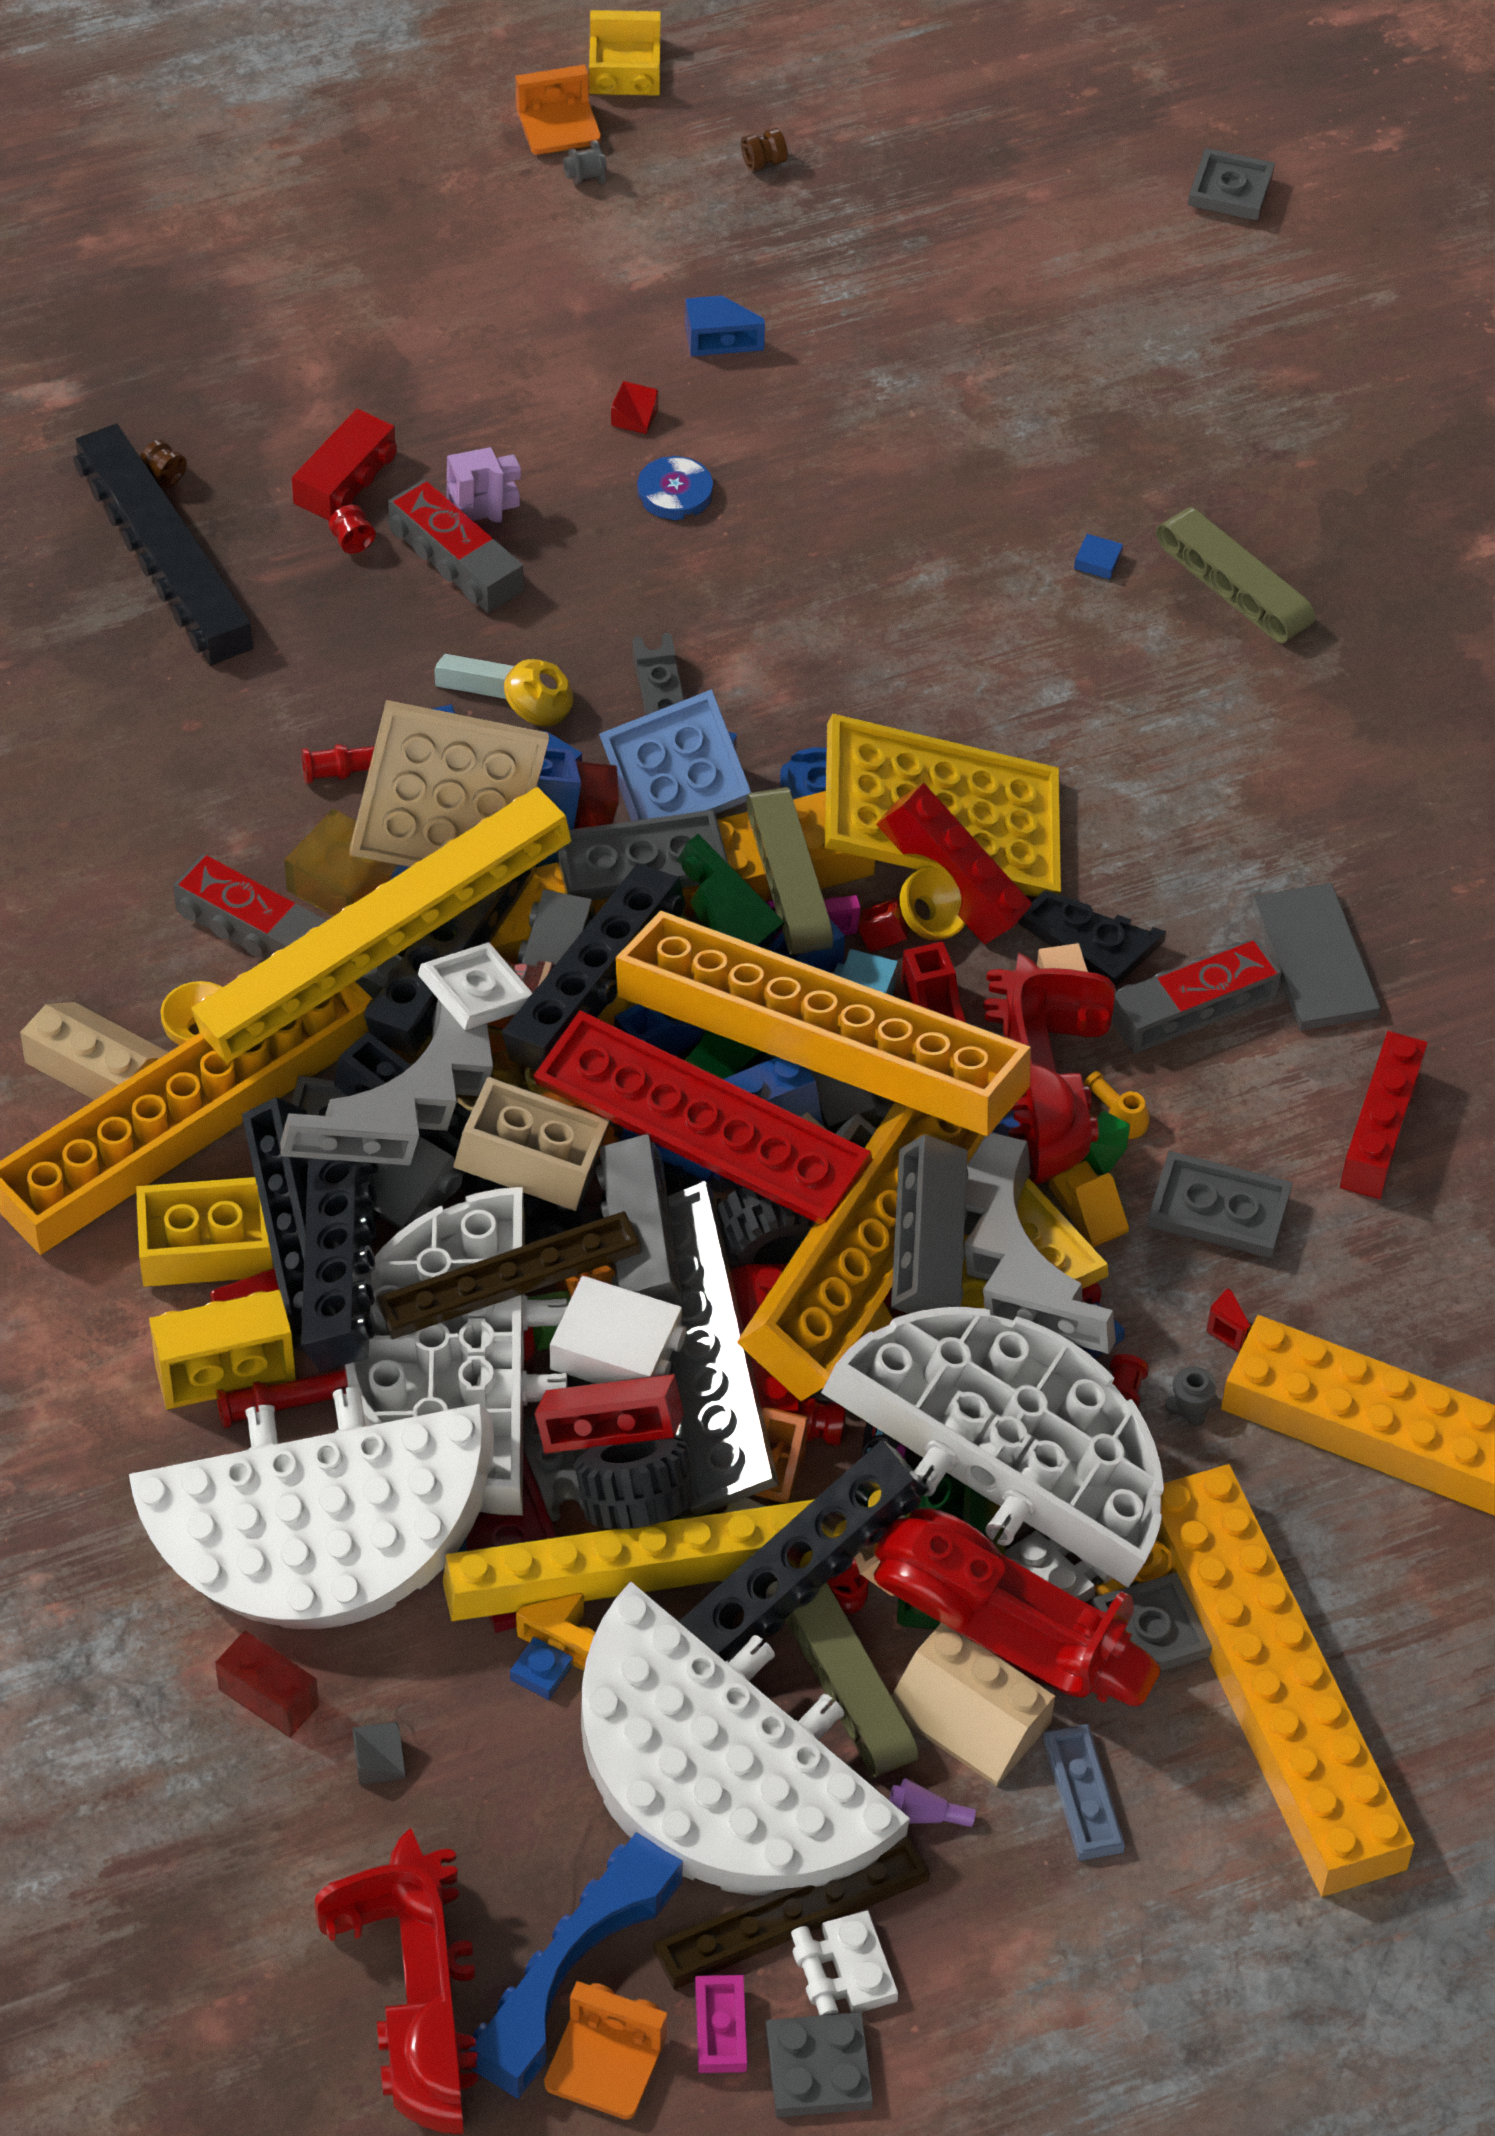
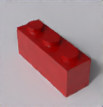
[291,408,397,521]
[535,1374,684,1453]

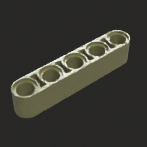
[1156,507,1315,643]
[746,787,833,955]
[785,1582,919,1778]

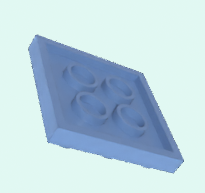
[599,689,752,821]

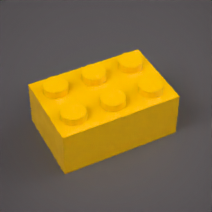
[136,1177,273,1287]
[149,1290,296,1410]

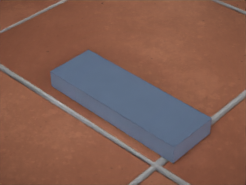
[1043,1724,1125,1861]

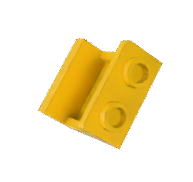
[589,10,661,95]

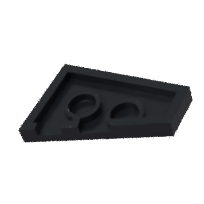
[1018,890,1166,987]

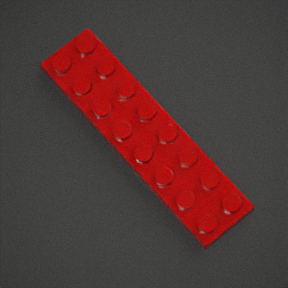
[533,1010,872,1224]

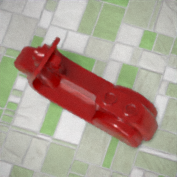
[983,952,1116,1185]
[873,1507,1161,1707]
[315,1828,478,2135]

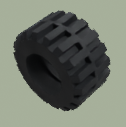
[717,1187,815,1270]
[575,1436,696,1529]

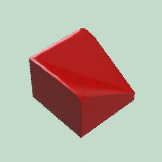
[611,381,659,434]
[857,897,910,952]
[1206,1288,1252,1353]

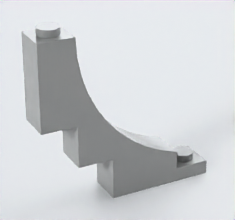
[280,999,493,1165]
[964,1132,1116,1354]

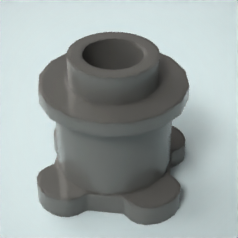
[563,140,606,185]
[1165,1367,1218,1426]

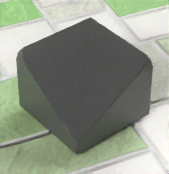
[352,1722,406,1785]

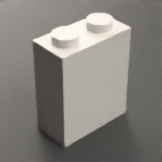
[550,1275,687,1384]

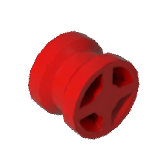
[328,505,376,554]
[827,1558,869,1614]

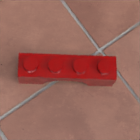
[876,782,1032,945]
[901,941,966,1023]
[1339,1030,1428,1199]

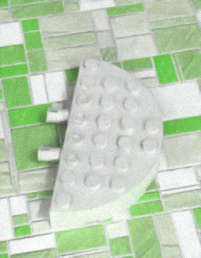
[345,1187,568,1515]
[821,1307,1164,1587]
[129,1387,494,1629]
[581,1582,910,1896]

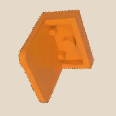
[515,64,601,155]
[544,1981,667,2120]

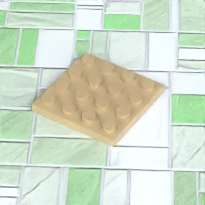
[350,700,549,867]

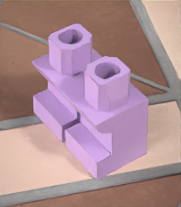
[446,447,521,523]

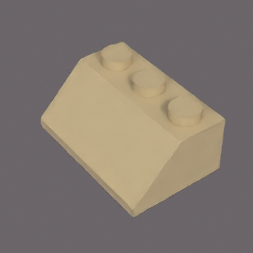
[20,1002,169,1100]
[453,1077,610,1211]
[891,1623,1055,1787]

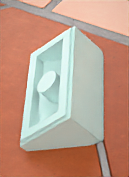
[435,654,514,699]

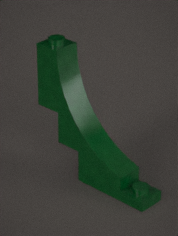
[677,833,784,1079]

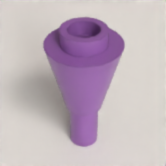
[889,1778,976,1827]

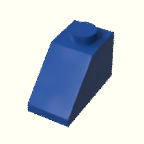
[685,295,765,356]

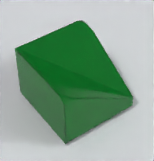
[1079,1110,1130,1175]

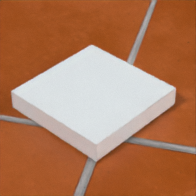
[418,942,532,1030]

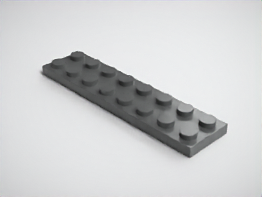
[668,1181,779,1516]

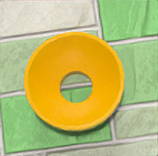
[504,659,574,726]
[900,866,965,941]
[160,981,222,1046]

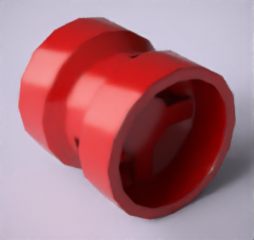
[799,1397,846,1447]

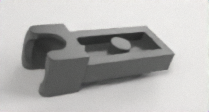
[632,633,684,715]
[523,1415,584,1522]

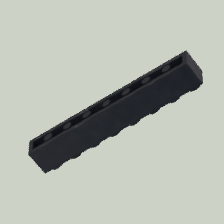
[73,423,253,666]

